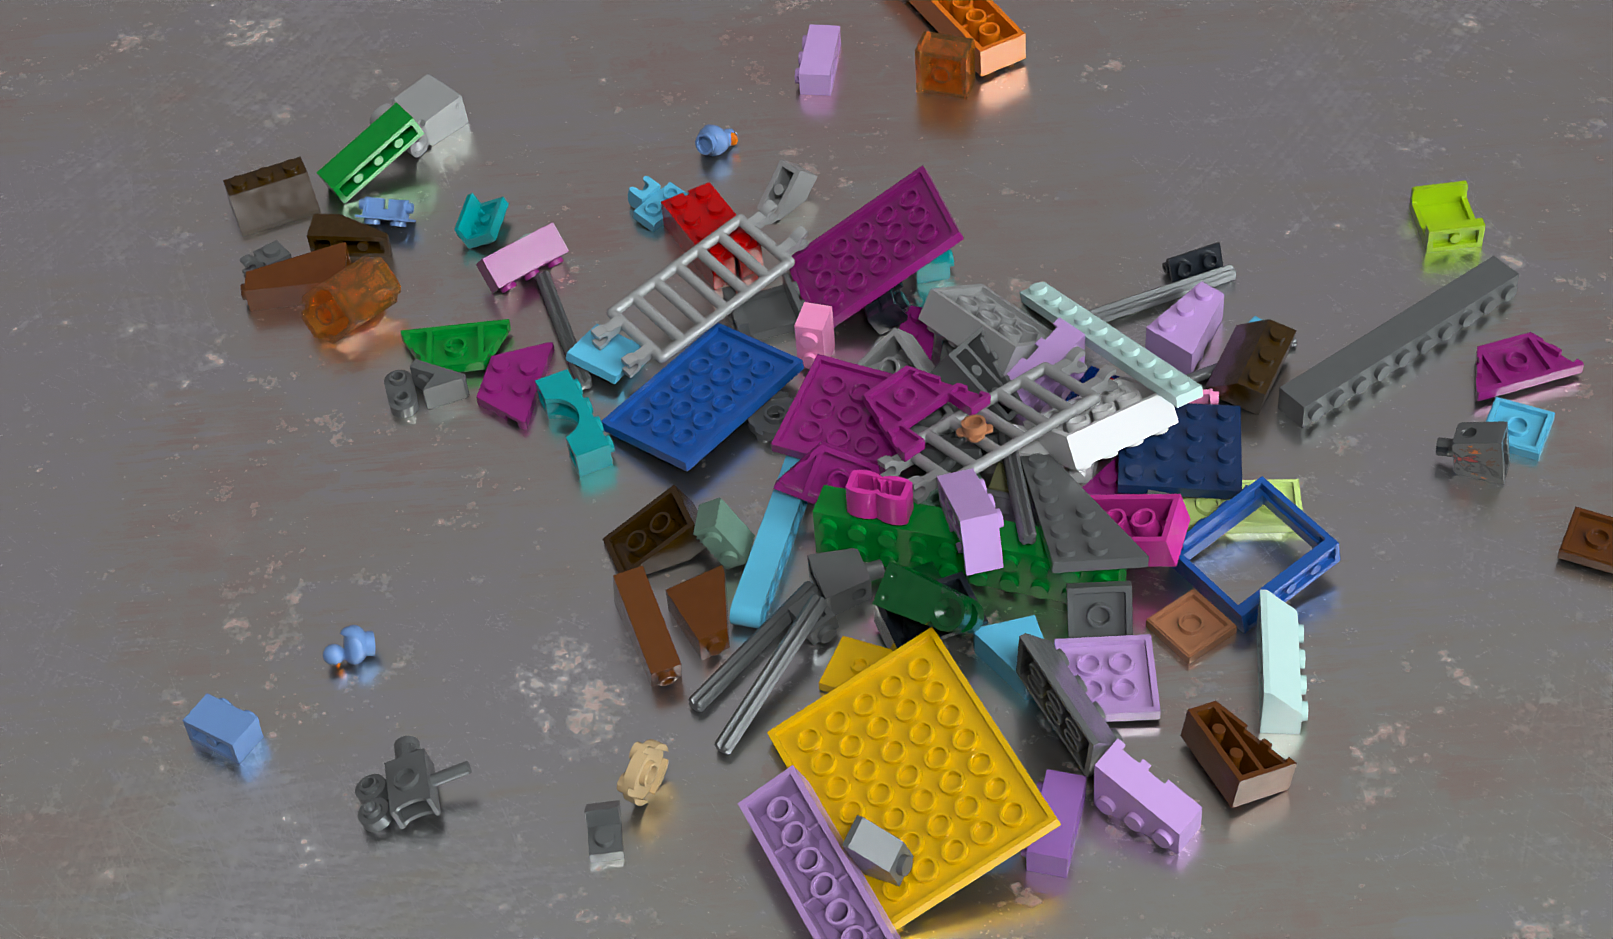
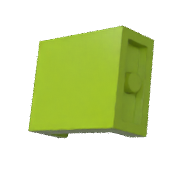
[1409,181,1485,253]

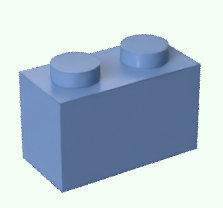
[183,693,264,764]

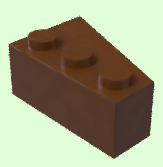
[1180,701,1297,808]

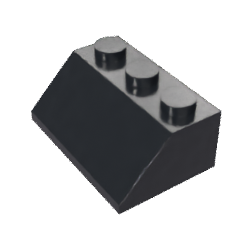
[874,571,988,651]

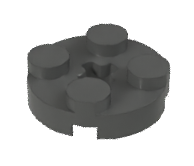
[747,391,794,443]

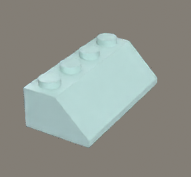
[1256,589,1308,734]

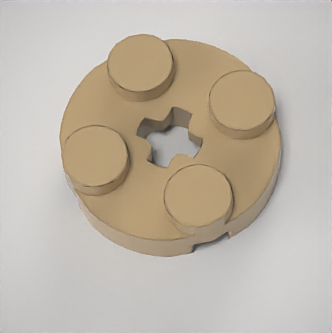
[617,739,669,806]

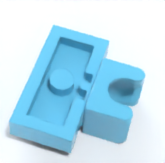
[628,176,688,232]

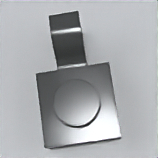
[240,240,292,275]

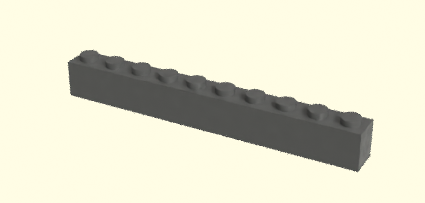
[1278,256,1519,428]

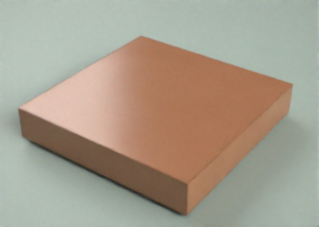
[1146,588,1237,665]

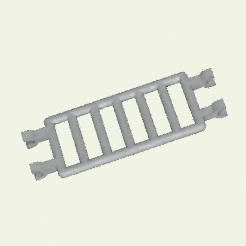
[591,199,809,378]
[877,346,1118,505]

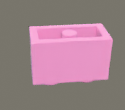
[794,302,835,369]

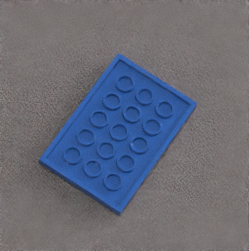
[601,322,804,472]

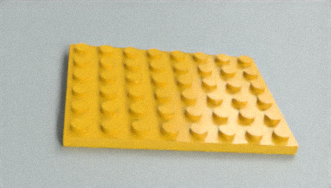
[767,627,1061,930]

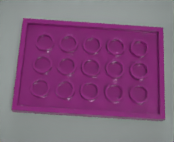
[789,165,964,328]

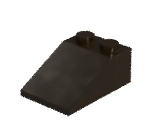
[603,485,706,575]

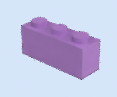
[1021,769,1087,878]

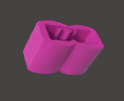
[845,470,914,525]

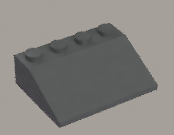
[1016,633,1124,779]

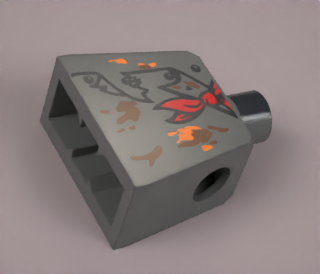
[1436,421,1510,485]

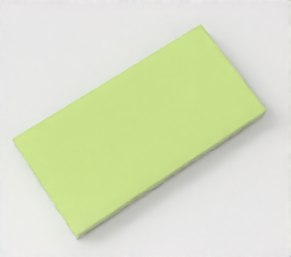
[1182,479,1303,534]

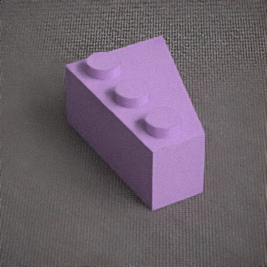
[1094,739,1202,854]

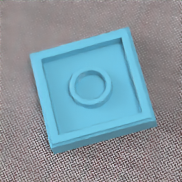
[566,324,641,384]
[1486,397,1555,461]

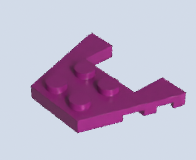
[863,365,991,462]

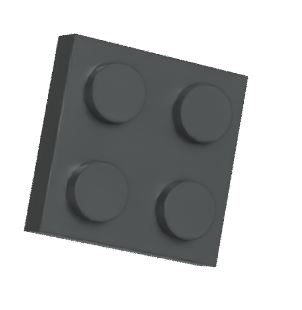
[1066,580,1133,638]

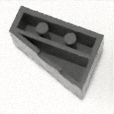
[931,326,1022,429]

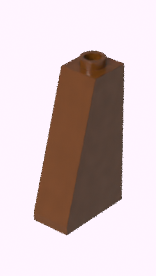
[241,242,351,311]
[613,566,682,687]

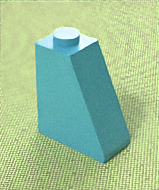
[973,615,1044,700]

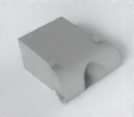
[370,73,469,157]

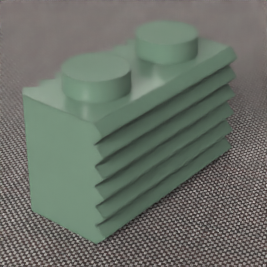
[693,497,755,569]

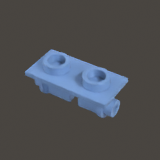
[355,196,416,227]

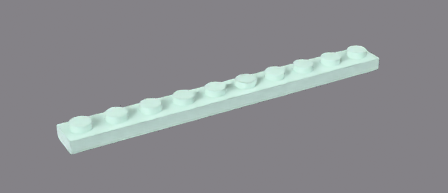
[1019,281,1203,408]

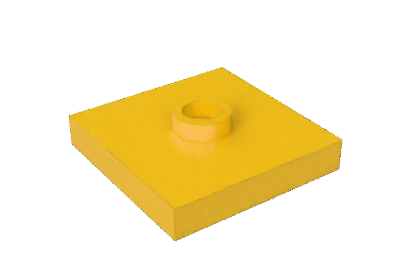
[819,636,893,693]

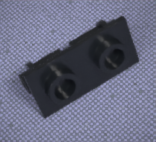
[1162,242,1223,283]

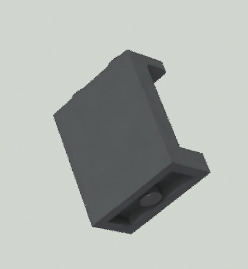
[722,272,805,341]

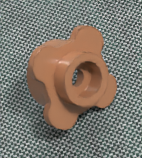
[956,415,993,443]

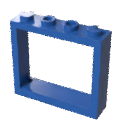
[1173,476,1341,634]

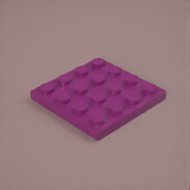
[771,354,910,474]

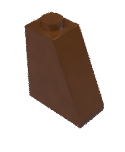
[665,565,730,660]

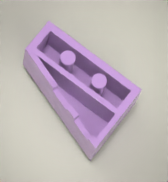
[1145,281,1224,375]
[1007,317,1085,421]
[937,468,1004,576]

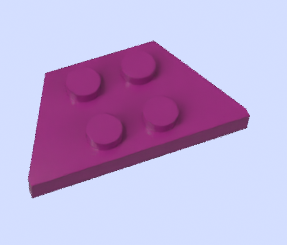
[1476,332,1584,401]
[476,342,555,430]
[773,441,881,504]

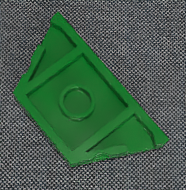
[401,319,511,372]

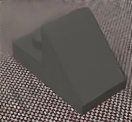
[410,359,470,409]
[584,800,624,863]

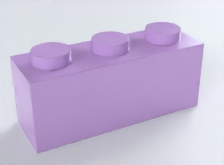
[795,24,841,96]

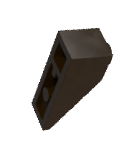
[307,213,393,258]

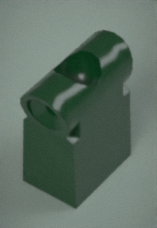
[872,562,984,635]

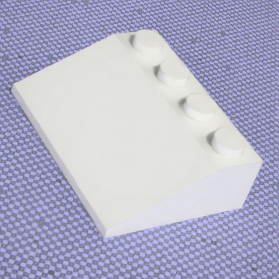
[1023,376,1179,471]

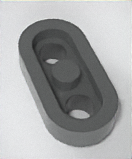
[384,370,419,418]

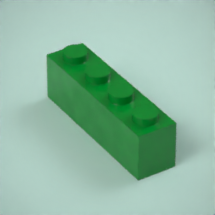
[316,102,425,204]

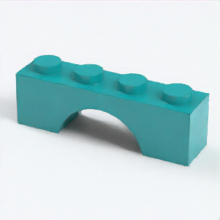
[535,369,615,477]

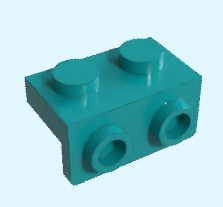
[454,193,509,249]

